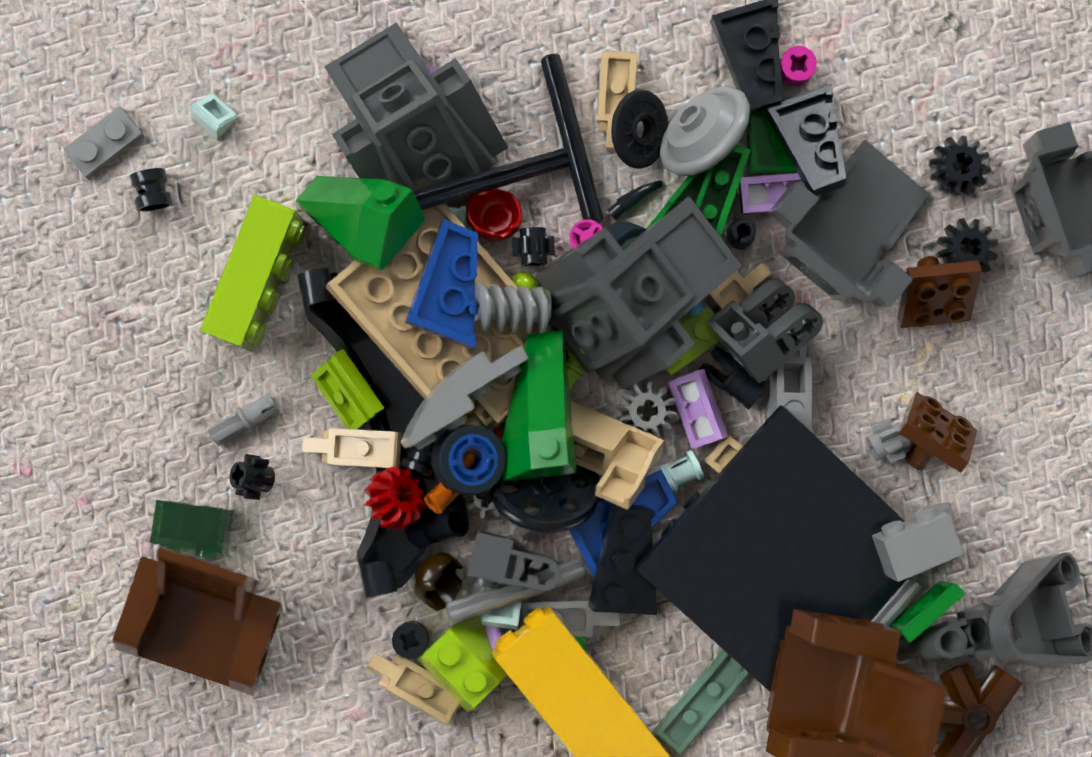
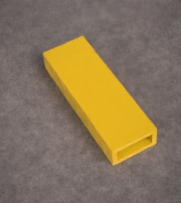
[492,605,672,757]

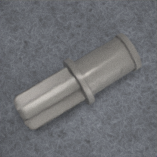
[208,393,280,446]

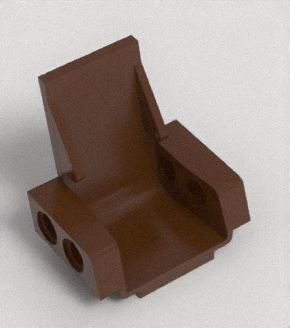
[113,547,283,696]
[765,609,948,757]

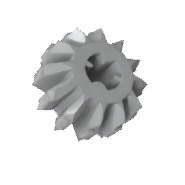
[616,381,677,438]

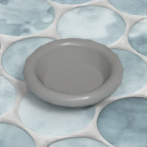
[660,86,750,176]

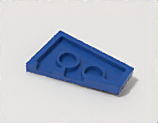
[405,219,478,349]
[569,470,677,579]

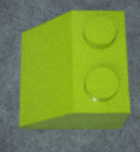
[417,616,507,712]

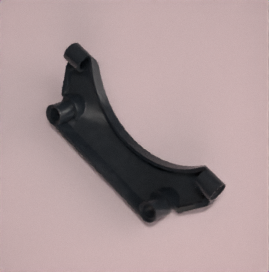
[297,268,470,598]

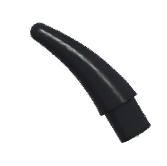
[607,180,663,221]

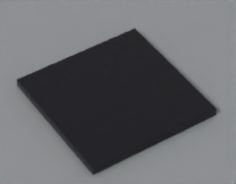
[634,405,910,692]

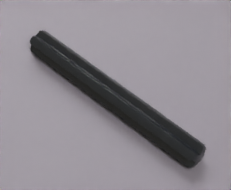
[541,53,604,223]
[413,148,570,210]

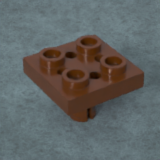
[897,256,982,328]
[899,392,977,473]

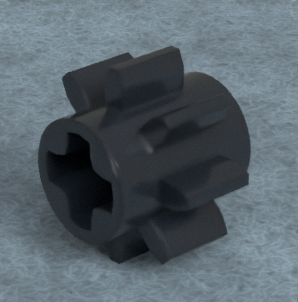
[512,227,555,266]
[229,454,275,500]

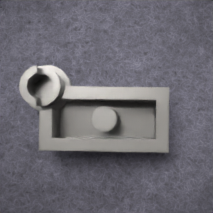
[872,502,964,582]

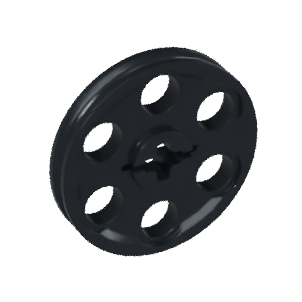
[490,464,600,533]

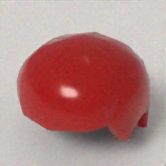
[466,188,523,242]

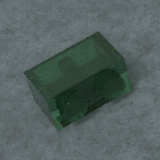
[150,500,234,559]

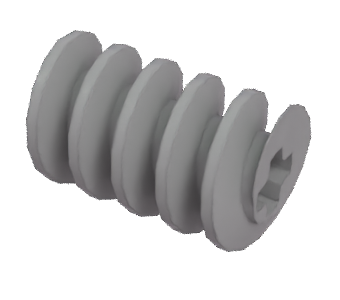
[474,284,551,334]

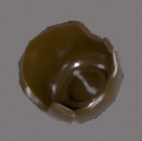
[413,552,463,612]

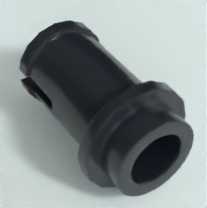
[726,219,756,249]

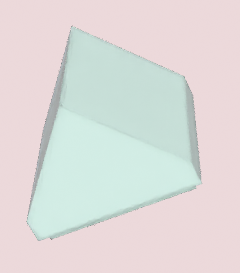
[190,93,238,140]

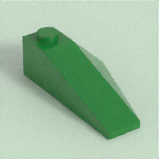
[296,176,426,271]
[501,330,577,482]

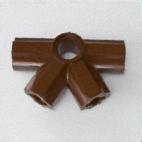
[934,662,1022,757]

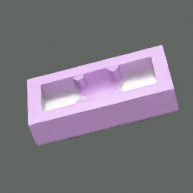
[738,173,805,215]
[668,369,728,449]

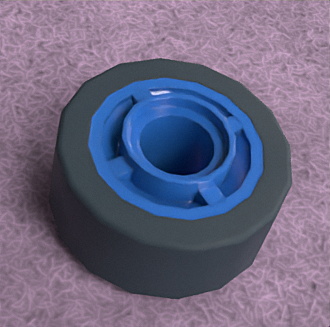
[431,425,506,495]

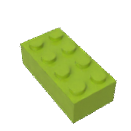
[200,194,306,352]

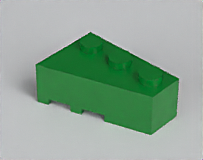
[647,145,751,237]

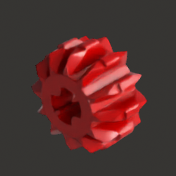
[363,467,427,530]

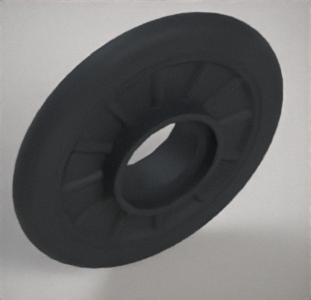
[611,89,669,169]

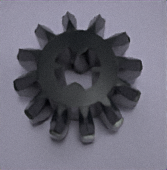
[928,135,991,197]
[936,218,998,273]

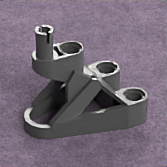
[896,552,1092,668]

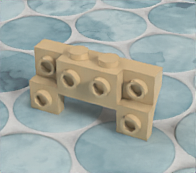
[570,401,664,509]

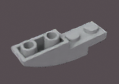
[767,331,812,431]
[401,346,529,450]

